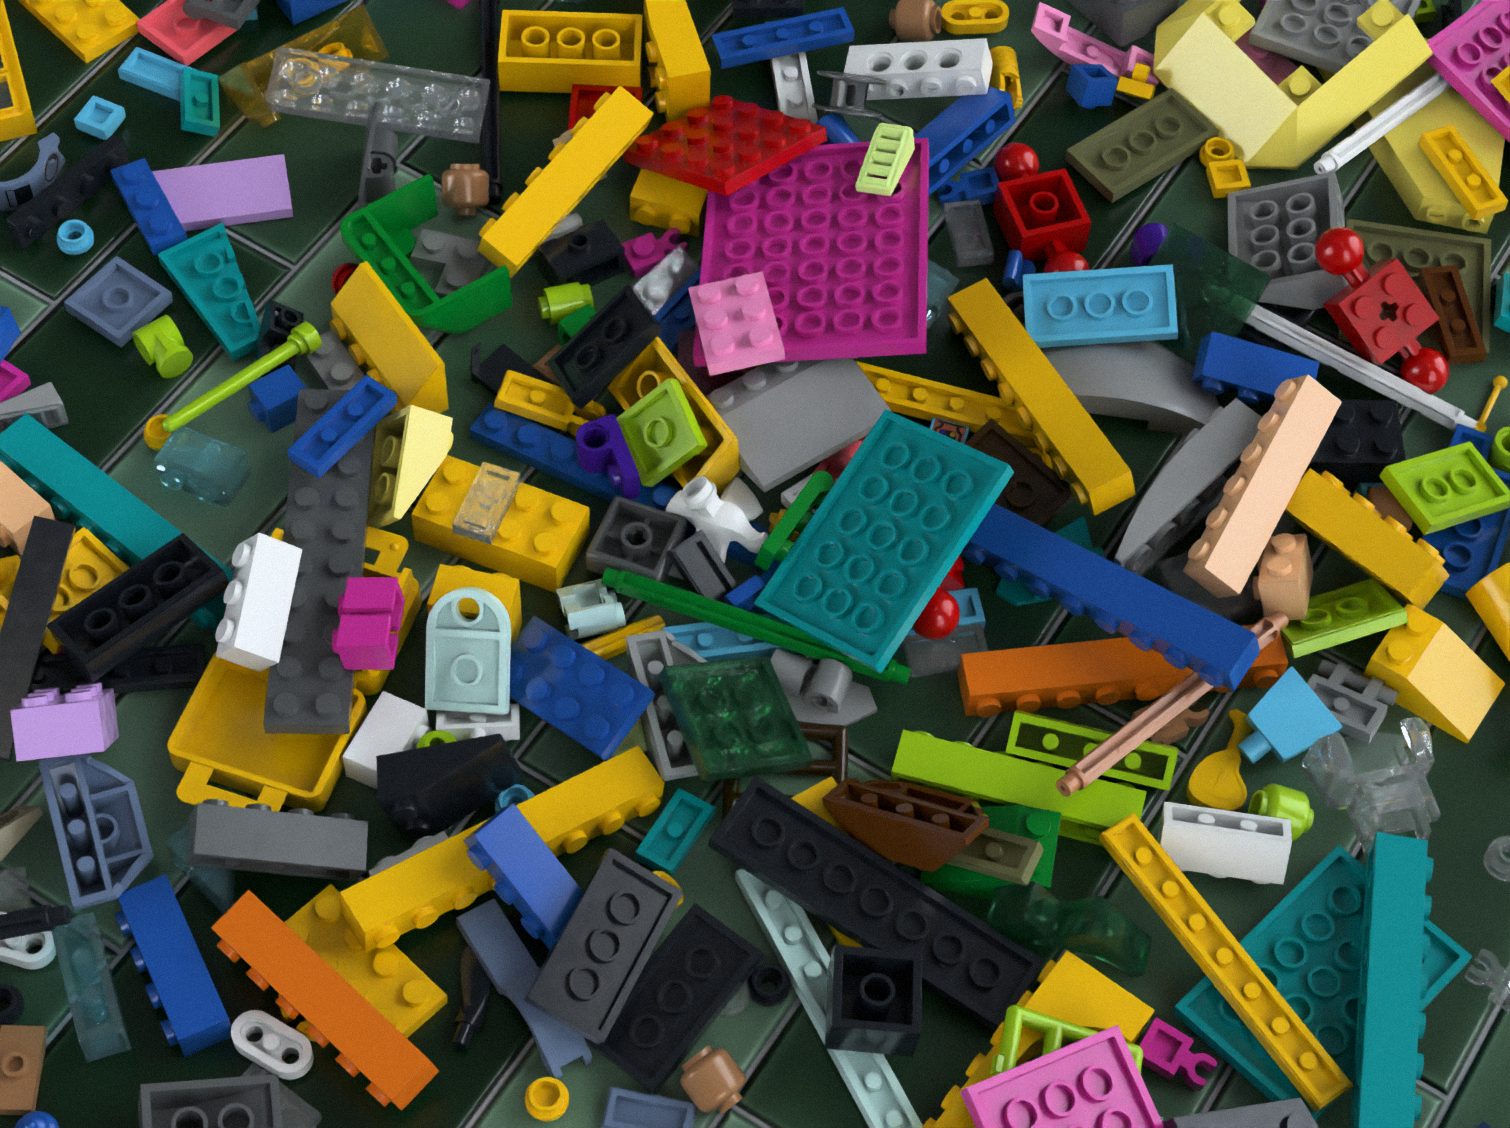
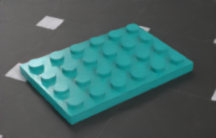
[754,409,1014,674]
[1172,845,1472,1122]

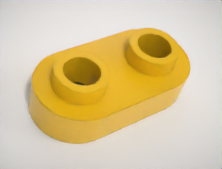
[941,0,1009,35]

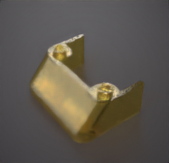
[217,4,390,128]

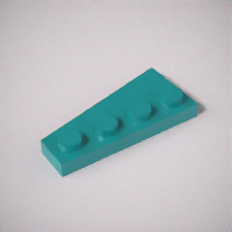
[158,222,261,361]

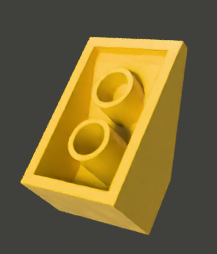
[1363,603,1505,744]

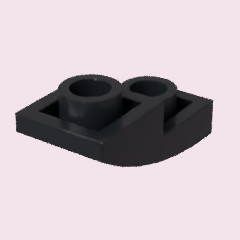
[255,300,304,377]

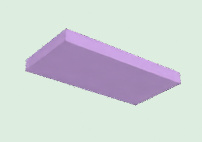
[152,154,294,231]

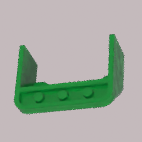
[340,174,513,335]

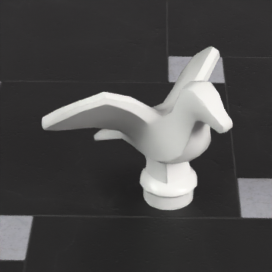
[665,476,769,580]

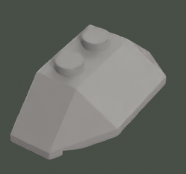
[625,630,734,781]

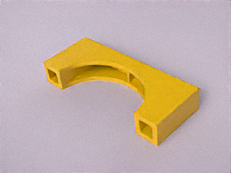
[922,950,1155,1128]

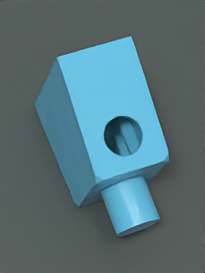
[1237,666,1343,764]

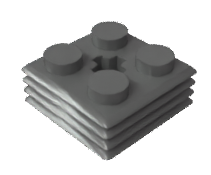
[586,496,687,583]

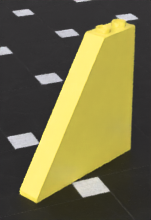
[1316,38,1505,234]

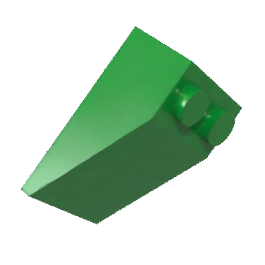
[920,805,1061,910]

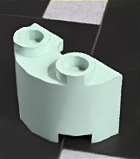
[555,579,626,640]

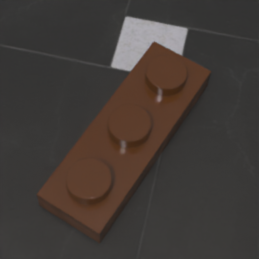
[1417,265,1487,365]

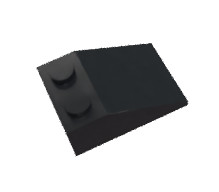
[376,733,523,839]

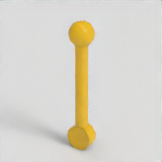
[1474,375,1508,433]

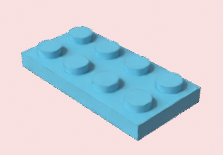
[1022,264,1178,348]

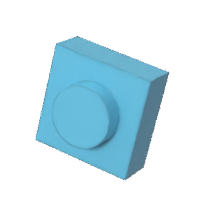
[74,95,126,140]

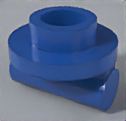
[1002,250,1036,292]

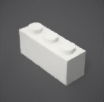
[215,533,302,672]
[1157,801,1292,885]

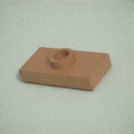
[0,1025,48,1116]

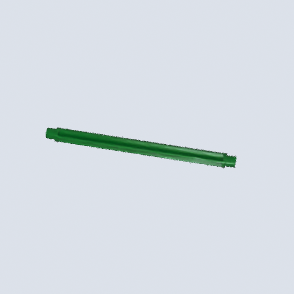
[601,567,912,685]

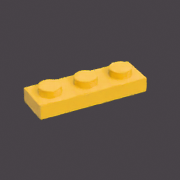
[1418,124,1508,220]

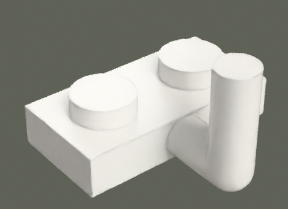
[436,704,520,742]

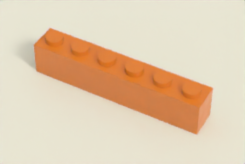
[211,890,439,1111]

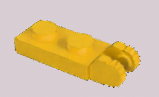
[494,370,606,437]

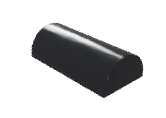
[46,533,229,683]

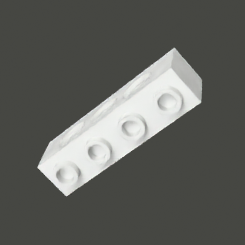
[844,38,993,100]

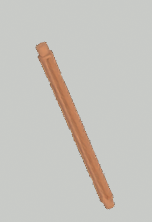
[1056,611,1288,797]

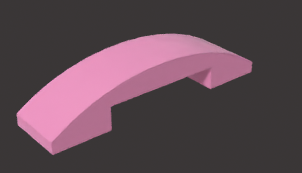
[1031,2,1158,86]

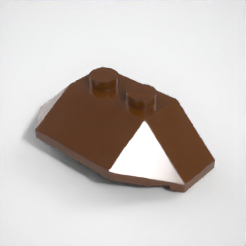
[822,778,989,872]

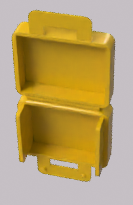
[167,525,422,813]

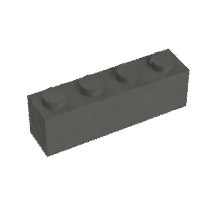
[185,799,368,882]

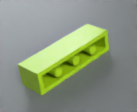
[1006,710,1179,791]

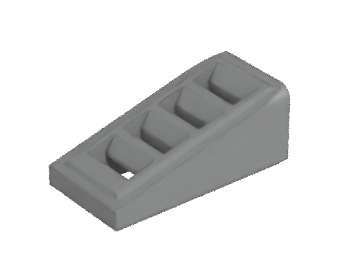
[0,382,69,434]

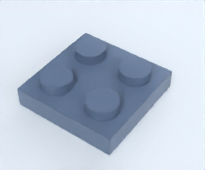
[64,256,173,348]

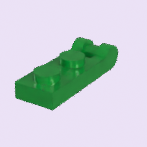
[754,471,834,572]

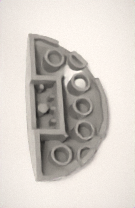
[999,341,1219,435]

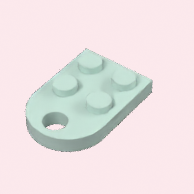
[425,587,511,714]

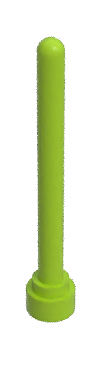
[162,321,322,433]

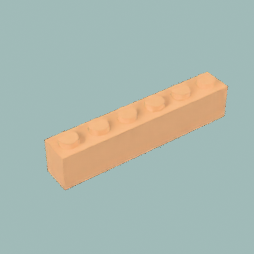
[1183,374,1342,598]

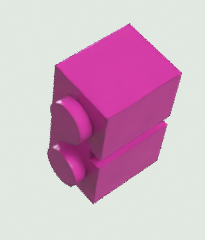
[332,577,405,670]

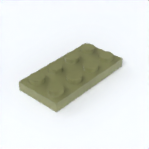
[1065,88,1219,203]

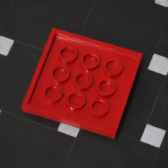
[623,95,827,196]

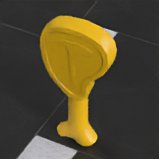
[1186,708,1254,812]

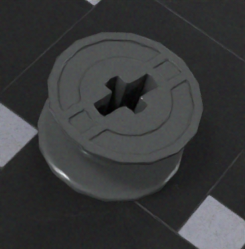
[812,70,888,118]

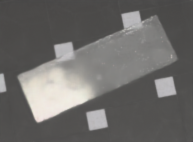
[264,46,490,144]

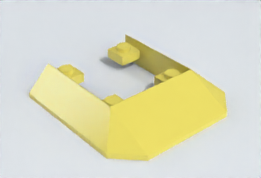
[1153,0,1433,170]

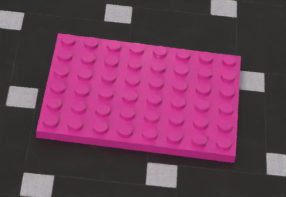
[693,138,929,367]

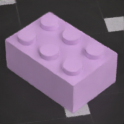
[10,682,119,762]

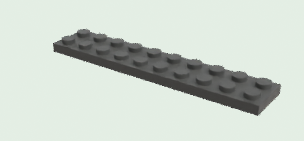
[263,389,376,734]

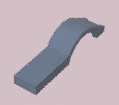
[456,898,593,1080]

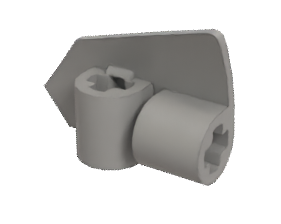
[751,649,877,727]

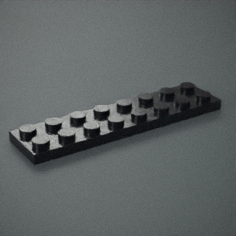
[708,776,1044,1032]

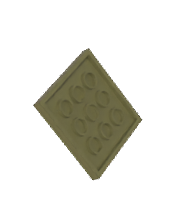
[1337,219,1491,362]

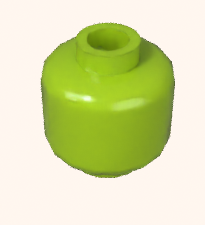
[1248,783,1314,842]

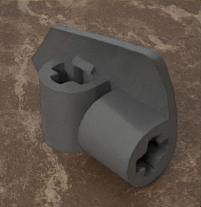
[358,102,398,210]

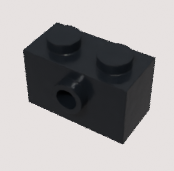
[538,218,625,287]

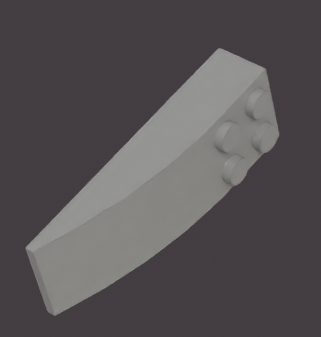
[1114,398,1262,576]

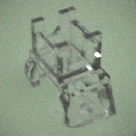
[1300,717,1441,854]

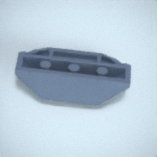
[38,753,154,911]

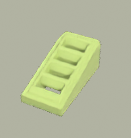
[855,123,915,197]

